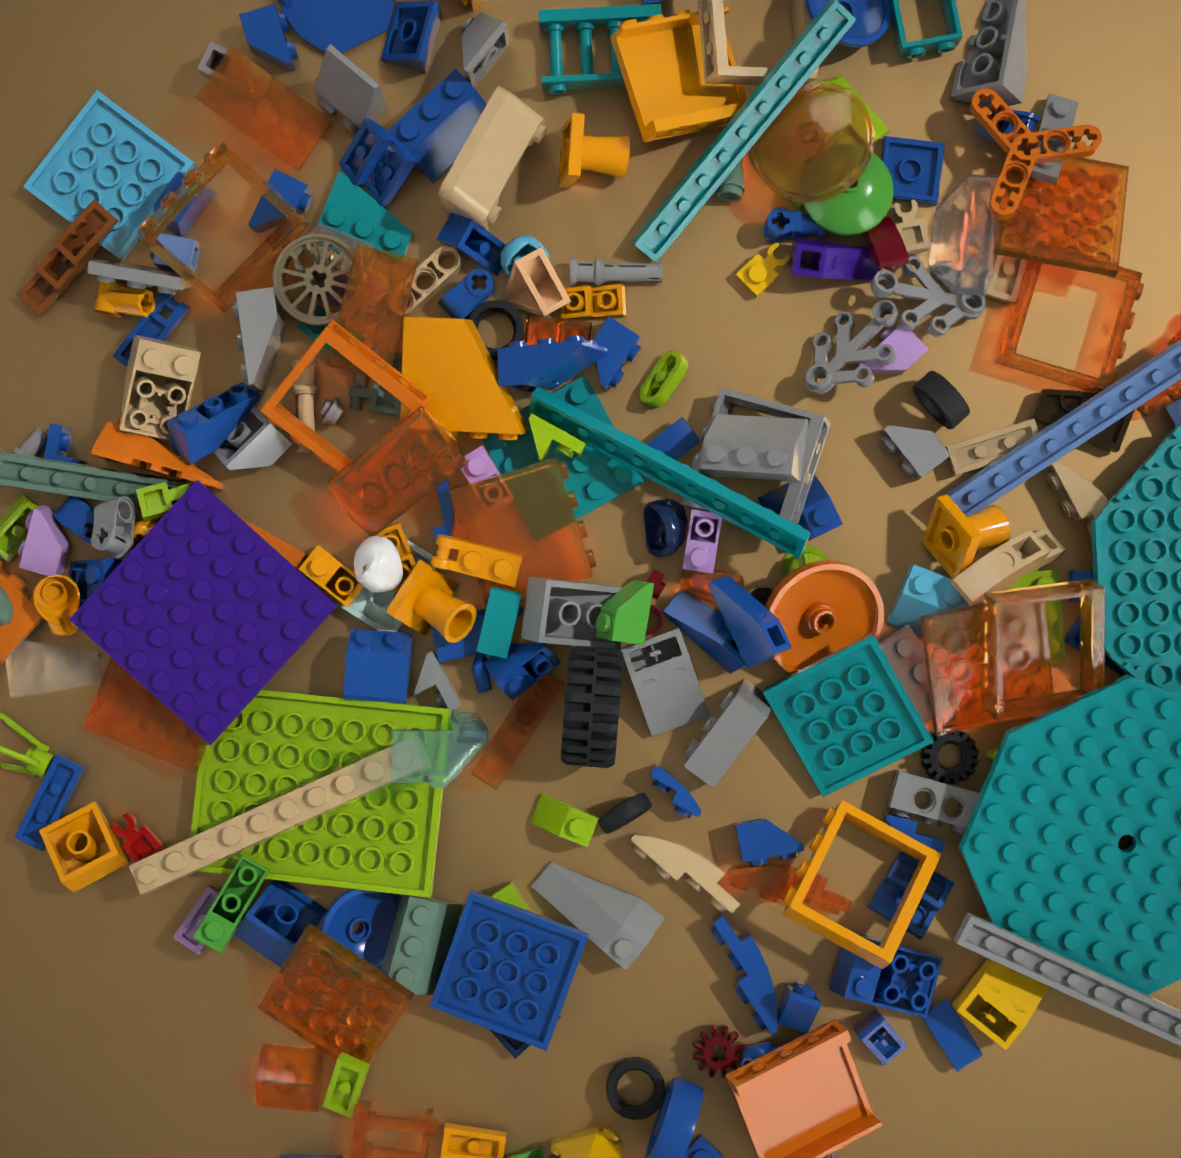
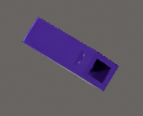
[789,237,882,280]

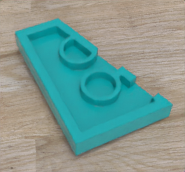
[317,170,414,262]

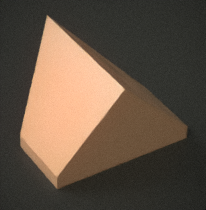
[502,247,571,316]

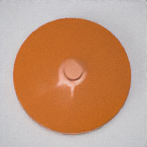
[765,560,884,674]

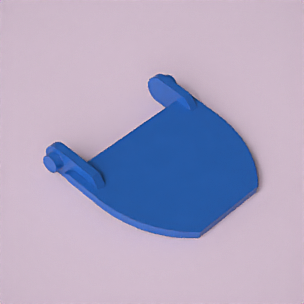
[278,0,394,54]

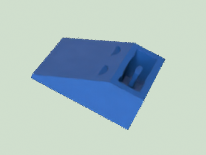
[497,336,608,392]
[829,931,943,1018]

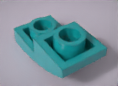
[476,586,522,659]

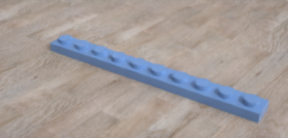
[944,339,1181,516]

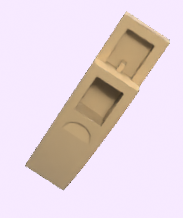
[1047,462,1109,536]
[951,528,1066,606]
[630,833,740,913]

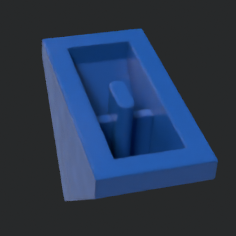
[853,1009,908,1066]

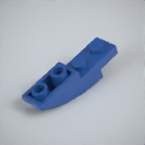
[711,913,778,1035]

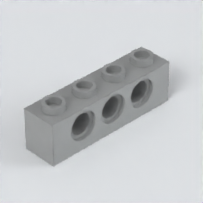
[886,770,980,834]

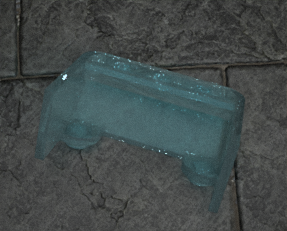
[391,712,488,788]

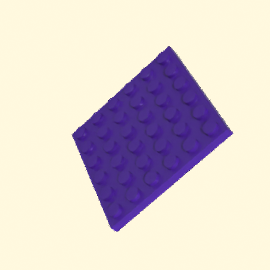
[69,480,338,745]

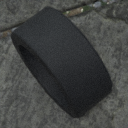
[468,300,525,361]
[913,371,970,429]
[606,1057,665,1120]

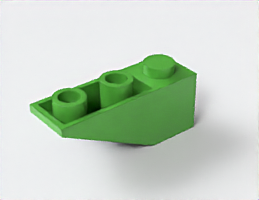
[193,855,270,955]

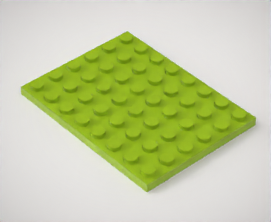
[190,690,452,898]

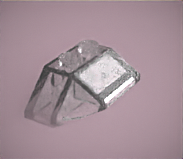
[928,175,1001,296]

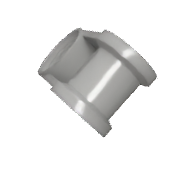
[91,496,136,560]

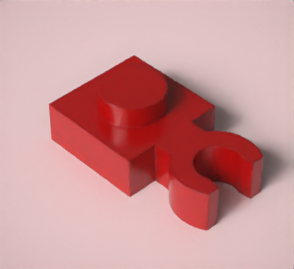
[111,812,167,863]

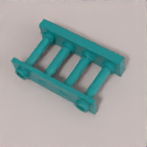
[538,4,661,94]

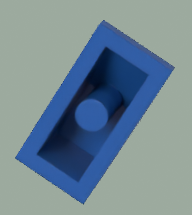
[248,169,313,233]
[436,213,506,276]

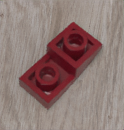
[862,217,909,269]

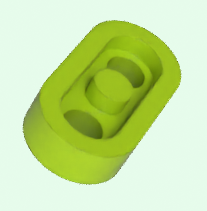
[639,350,688,409]

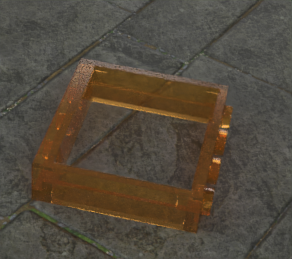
[137,142,309,313]
[995,241,1144,393]
[981,579,1105,722]

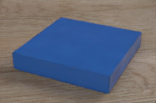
[881,136,945,205]

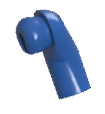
[471,652,492,693]

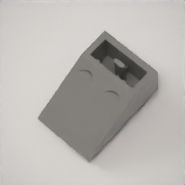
[232,287,286,393]
[620,628,710,736]

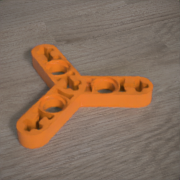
[970,88,1102,220]

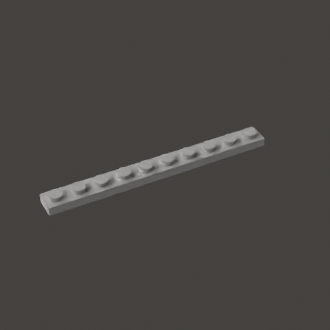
[954,912,1181,1046]

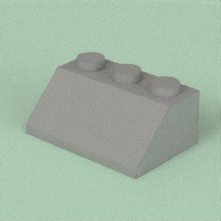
[700,414,809,482]

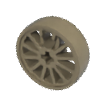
[273,232,367,326]

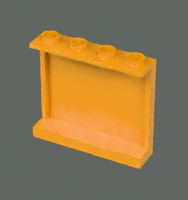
[610,6,748,143]

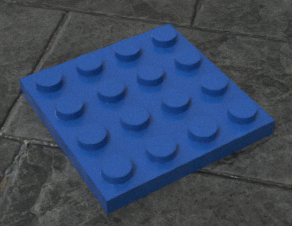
[429,890,589,1051]

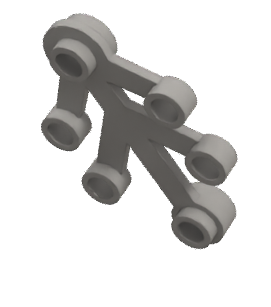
[870,256,985,337]
[805,300,899,394]

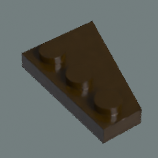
[1030,389,1134,453]

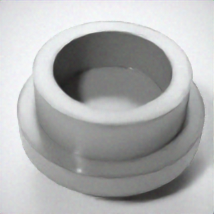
[318,397,345,426]

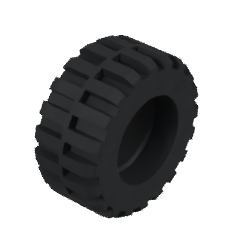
[561,646,623,768]

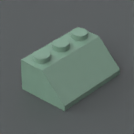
[378,895,462,995]

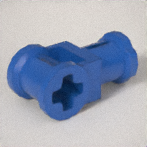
[763,208,826,243]

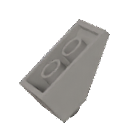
[314,44,388,134]
[521,576,623,650]

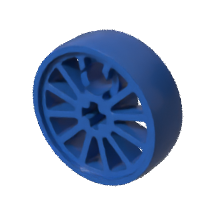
[644,1077,704,1158]

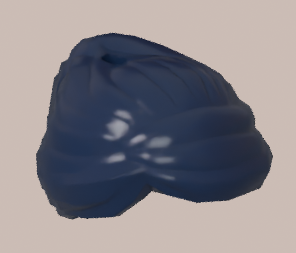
[643,498,688,558]

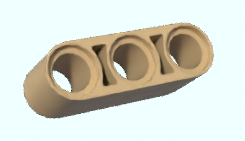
[388,246,462,320]

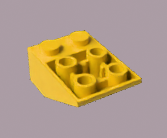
[951,958,1049,1050]

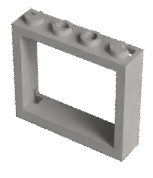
[682,388,831,524]

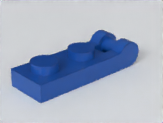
[113,293,191,367]

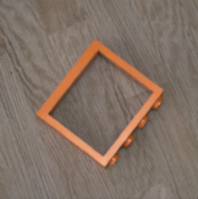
[260,319,431,488]

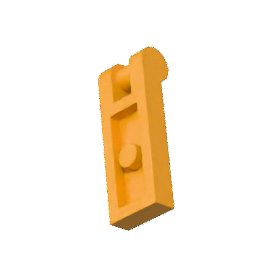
[430,534,523,587]

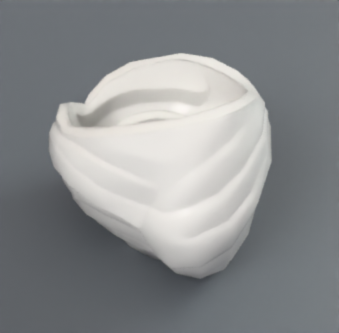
[354,535,403,592]

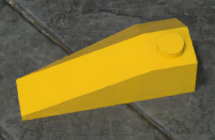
[550,1126,623,1158]

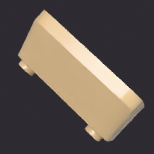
[438,86,547,232]

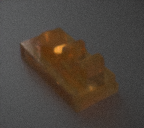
[680,569,744,603]

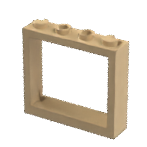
[698,0,818,87]

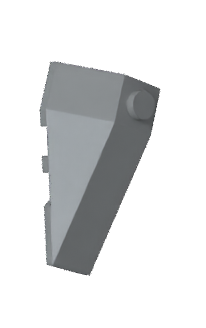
[951,0,1027,107]
[531,862,665,970]

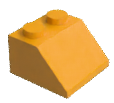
[39,801,130,893]

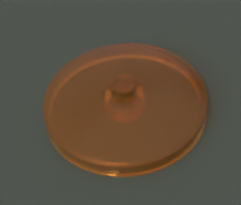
[751,81,875,203]

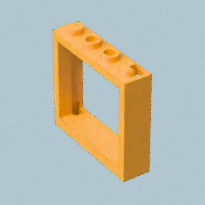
[782,800,942,969]

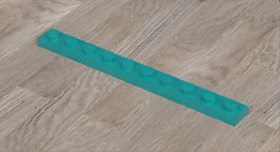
[631,0,857,262]
[528,387,811,559]

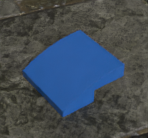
[338,118,417,206]
[867,851,954,939]

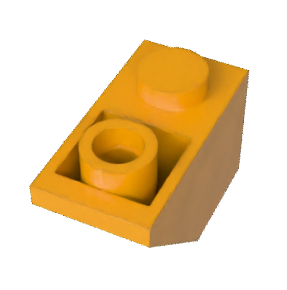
[299,545,364,608]

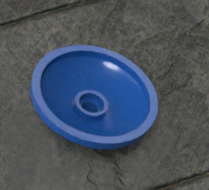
[805,0,891,47]
[319,889,399,979]

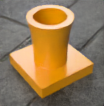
[558,113,630,189]
[922,495,1010,579]
[385,559,476,643]

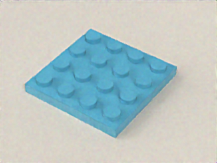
[23,90,196,262]

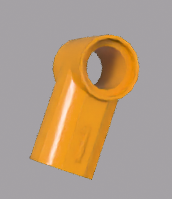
[94,281,156,317]

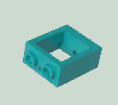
[889,0,963,59]

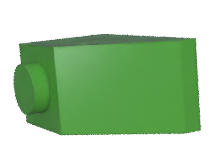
[596,579,654,645]

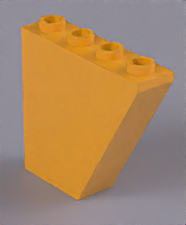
[400,317,528,440]

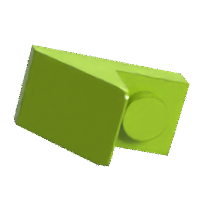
[528,413,586,463]

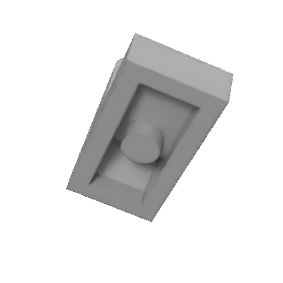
[414,651,463,712]

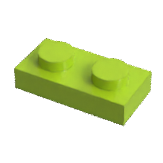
[322,1052,370,1118]

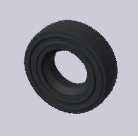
[598,792,652,834]

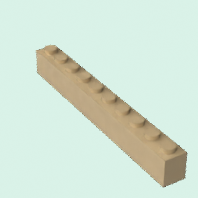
[129,737,432,895]

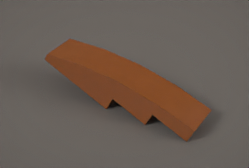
[17,199,118,316]

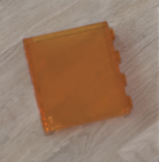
[449,455,597,606]

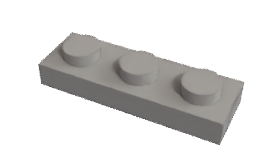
[1030,93,1079,184]

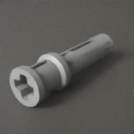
[570,258,662,286]

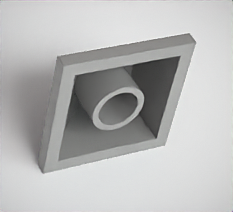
[461,12,510,87]
[214,405,292,470]

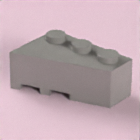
[684,679,771,788]

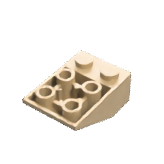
[119,334,201,440]

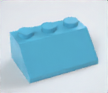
[887,564,1001,657]

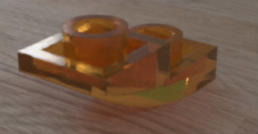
[524,315,592,346]

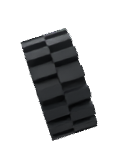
[920,728,979,784]

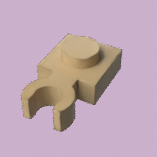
[894,199,931,255]

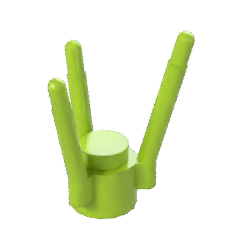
[0,712,54,778]

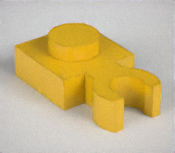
[735,242,791,298]

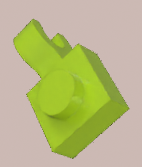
[136,482,190,522]

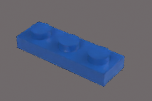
[14,754,86,851]

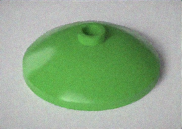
[801,144,894,236]

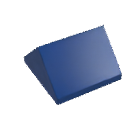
[380,0,442,73]

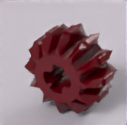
[692,1024,745,1078]

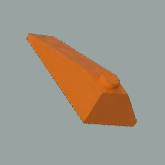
[91,418,224,491]

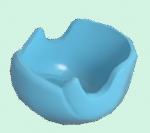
[500,235,549,275]

